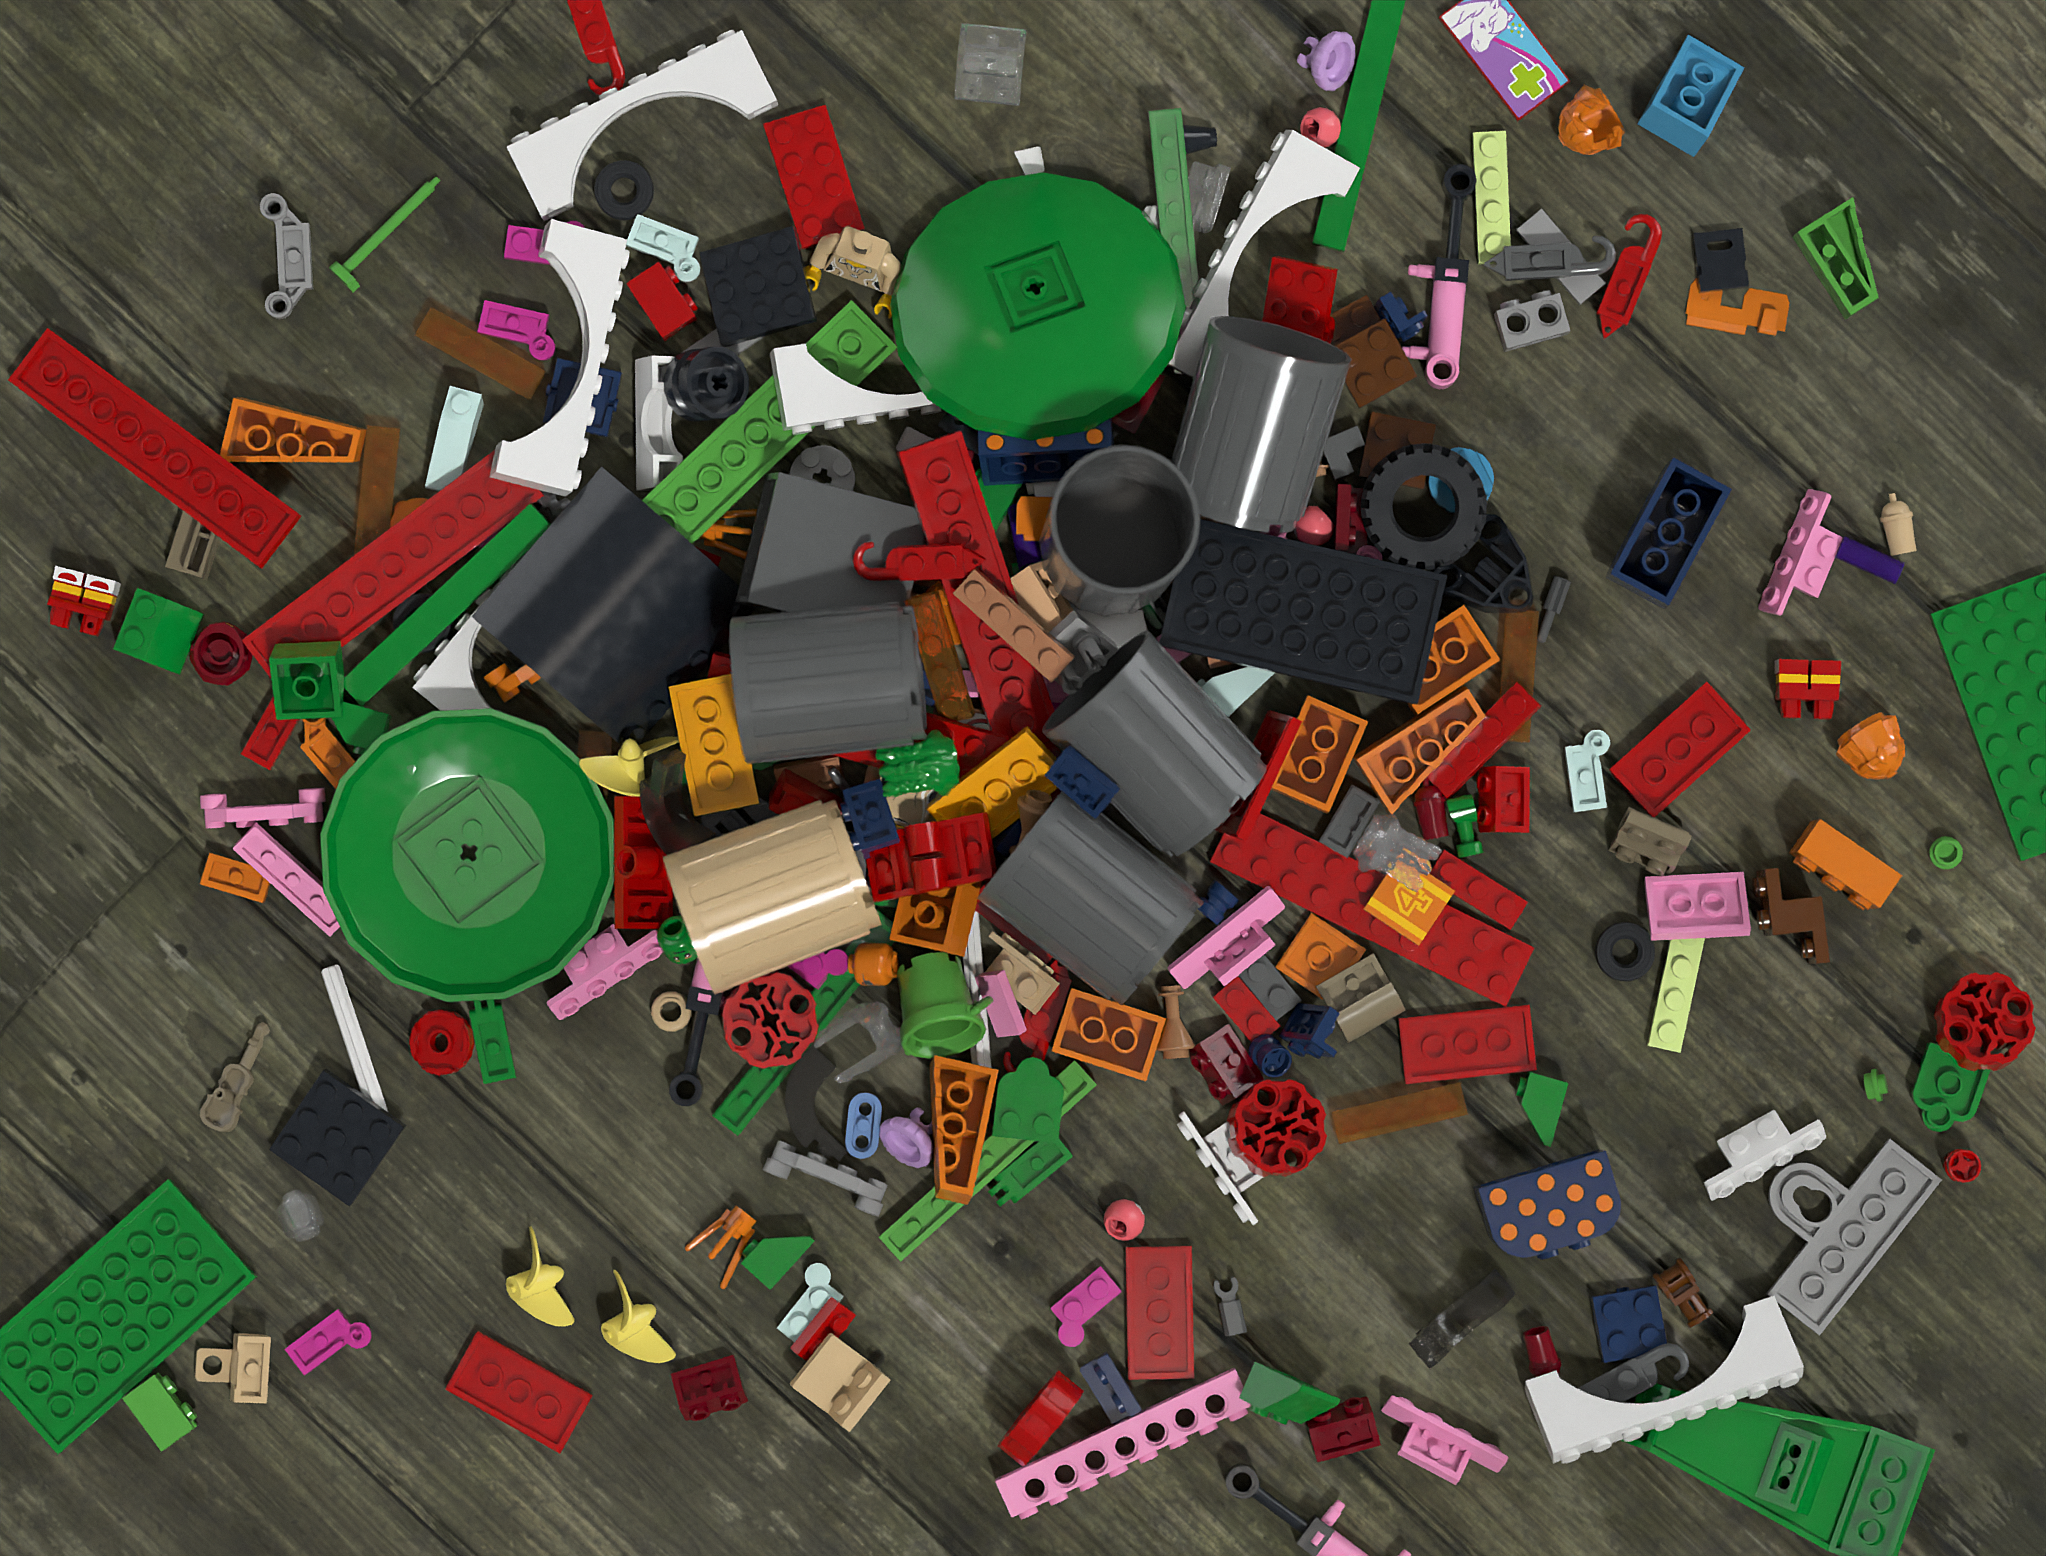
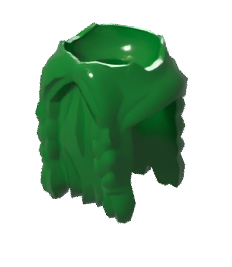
[876,729,960,797]

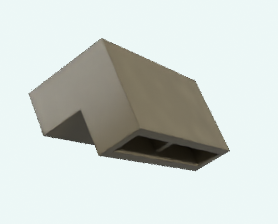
[165,511,221,580]

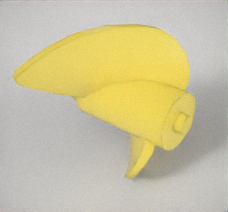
[579,736,679,797]
[506,1226,575,1326]
[601,1270,676,1363]

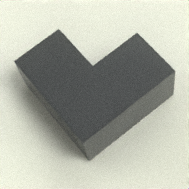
[1323,426,1365,481]

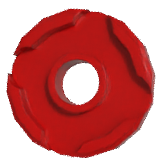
[409,1009,475,1076]

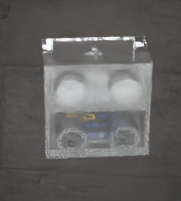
[954,23,1027,106]

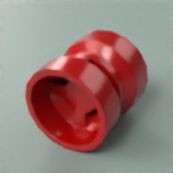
[1943,1149,1981,1183]

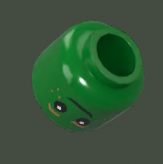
[656,915,698,964]

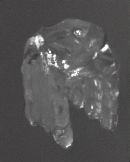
[1353,813,1442,892]
[814,1002,902,1083]

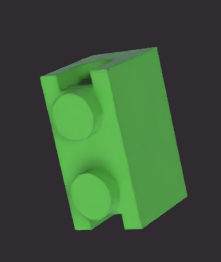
[122,1373,198,1452]

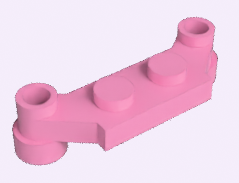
[200,788,326,828]

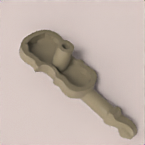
[200,1022,270,1132]

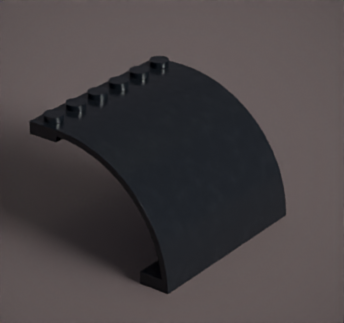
[471,467,756,746]

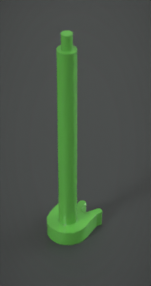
[329,176,440,292]

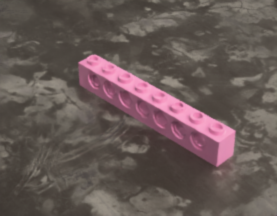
[995,1368,1251,1520]

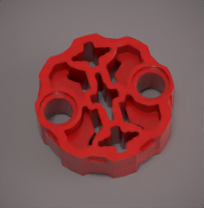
[721,971,819,1069]
[1934,972,2036,1072]
[1227,1079,1327,1177]
[998,1370,1084,1467]

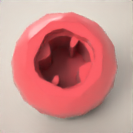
[1300,107,1341,148]
[1294,506,1335,546]
[1103,1199,1145,1241]

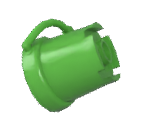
[897,952,993,1059]

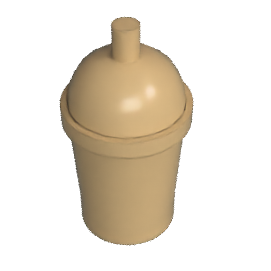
[1880,493,1917,556]

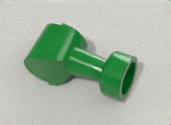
[1445,794,1484,858]

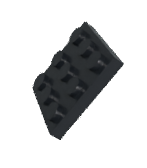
[700,226,817,347]
[269,1069,407,1207]

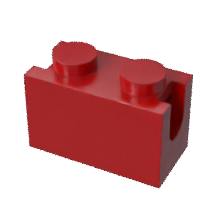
[626,262,698,341]
[769,768,843,815]

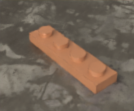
[953,567,1075,683]

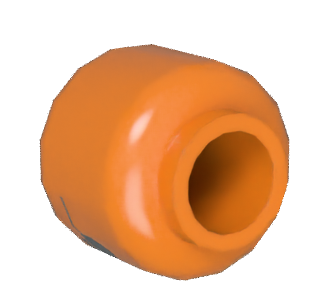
[848,943,899,986]

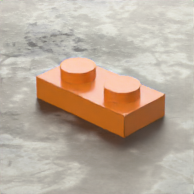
[200,853,271,903]

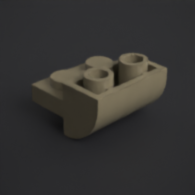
[1608,807,1692,876]
[1316,953,1405,1043]

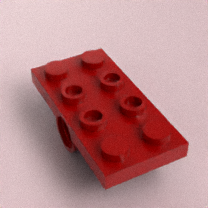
[1262,256,1338,344]
[614,796,681,929]
[866,812,997,902]

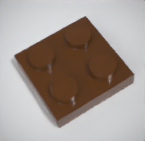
[1359,412,1436,490]

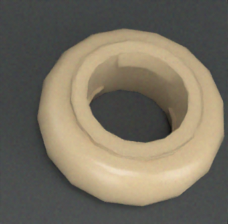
[651,991,691,1032]

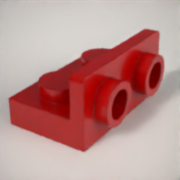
[1476,766,1530,833]

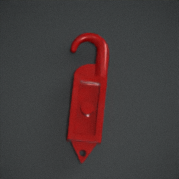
[567,0,625,95]
[1596,214,1662,339]
[853,542,986,581]
[1003,960,1072,1073]

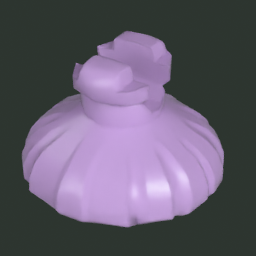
[1297,31,1355,91]
[879,1107,933,1168]

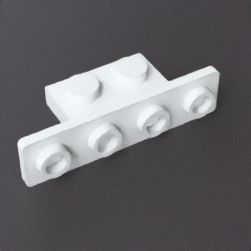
[1704,1110,1826,1201]
[1177,1111,1263,1225]

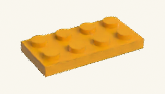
[669,674,760,817]
[926,726,1057,839]

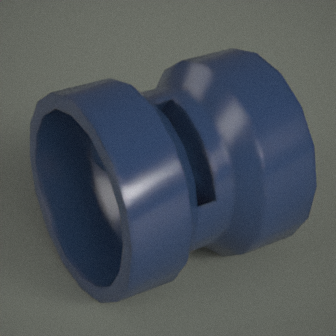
[1198,880,1239,926]
[1249,1034,1292,1078]

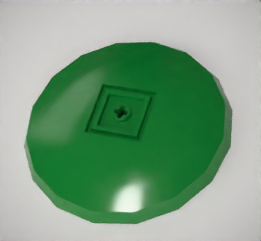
[890,172,1186,440]
[320,708,615,1002]

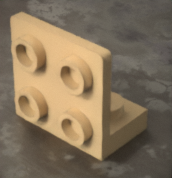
[986,931,1060,1015]
[790,1333,890,1432]

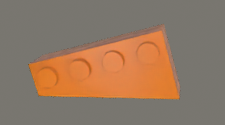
[220,397,367,462]
[1353,686,1485,815]
[930,1055,998,1205]

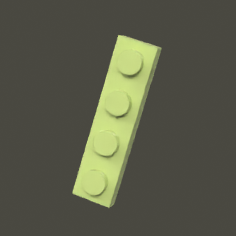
[1472,131,1511,264]
[1647,938,1705,1053]

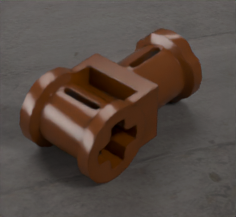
[1652,1257,1713,1328]

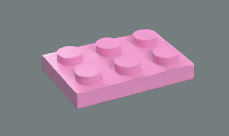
[1644,872,1751,941]

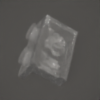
[1188,162,1231,234]

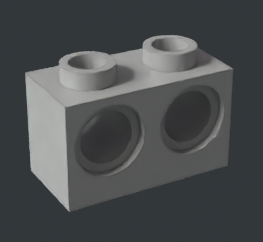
[1494,290,1570,352]

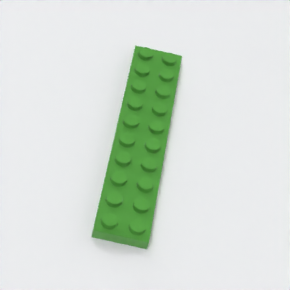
[642,300,897,544]

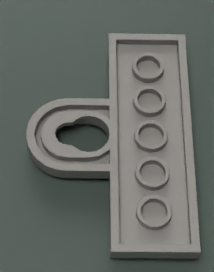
[1766,1139,1942,1336]

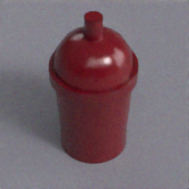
[1413,777,1449,840]
[1523,1326,1562,1378]

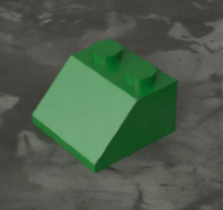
[113,588,204,675]
[269,641,344,720]
[1239,1362,1340,1425]

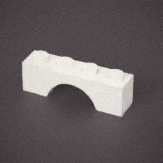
[635,356,683,491]

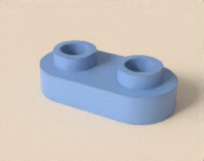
[845,1092,882,1159]

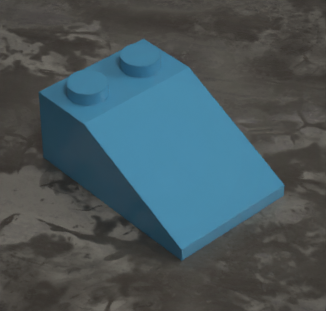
[1638,35,1745,157]

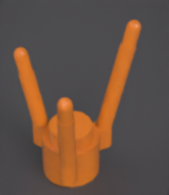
[699,509,757,559]
[685,1205,756,1289]

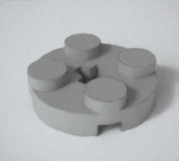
[789,445,855,491]

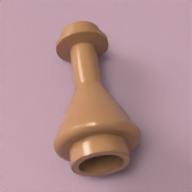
[1009,790,1052,854]
[1156,985,1195,1059]

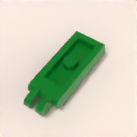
[469,1000,517,1084]
[988,1139,1073,1207]

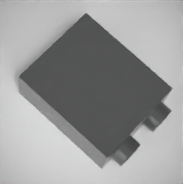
[735,472,928,624]

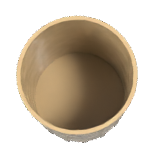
[663,800,882,994]

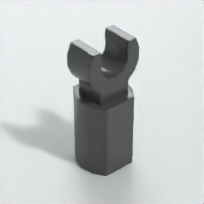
[1213,1276,1247,1336]

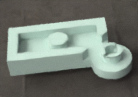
[626,214,700,282]
[1564,730,1610,812]
[777,1263,844,1342]

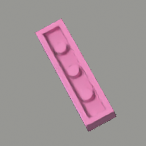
[232,822,340,937]

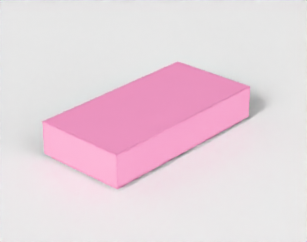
[974,970,1027,1037]

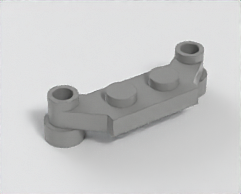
[260,193,313,319]
[763,1140,888,1217]

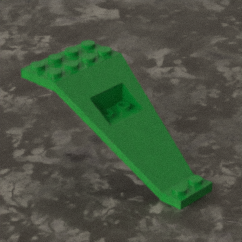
[1621,1383,1935,1556]

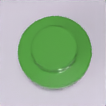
[1929,836,1963,869]
[1864,1068,1888,1102]

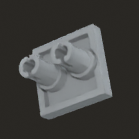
[1049,610,1119,694]

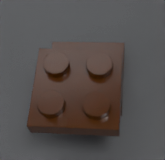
[1330,295,1417,409]
[1752,868,1830,964]

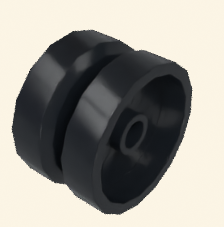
[664,346,749,421]

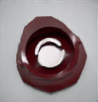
[189,622,253,686]

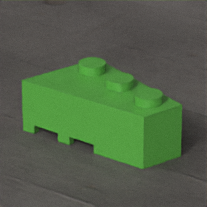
[1792,197,1879,320]

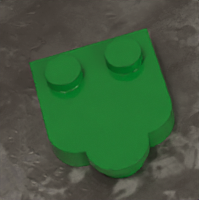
[1911,1042,1991,1132]
[992,1057,1064,1144]

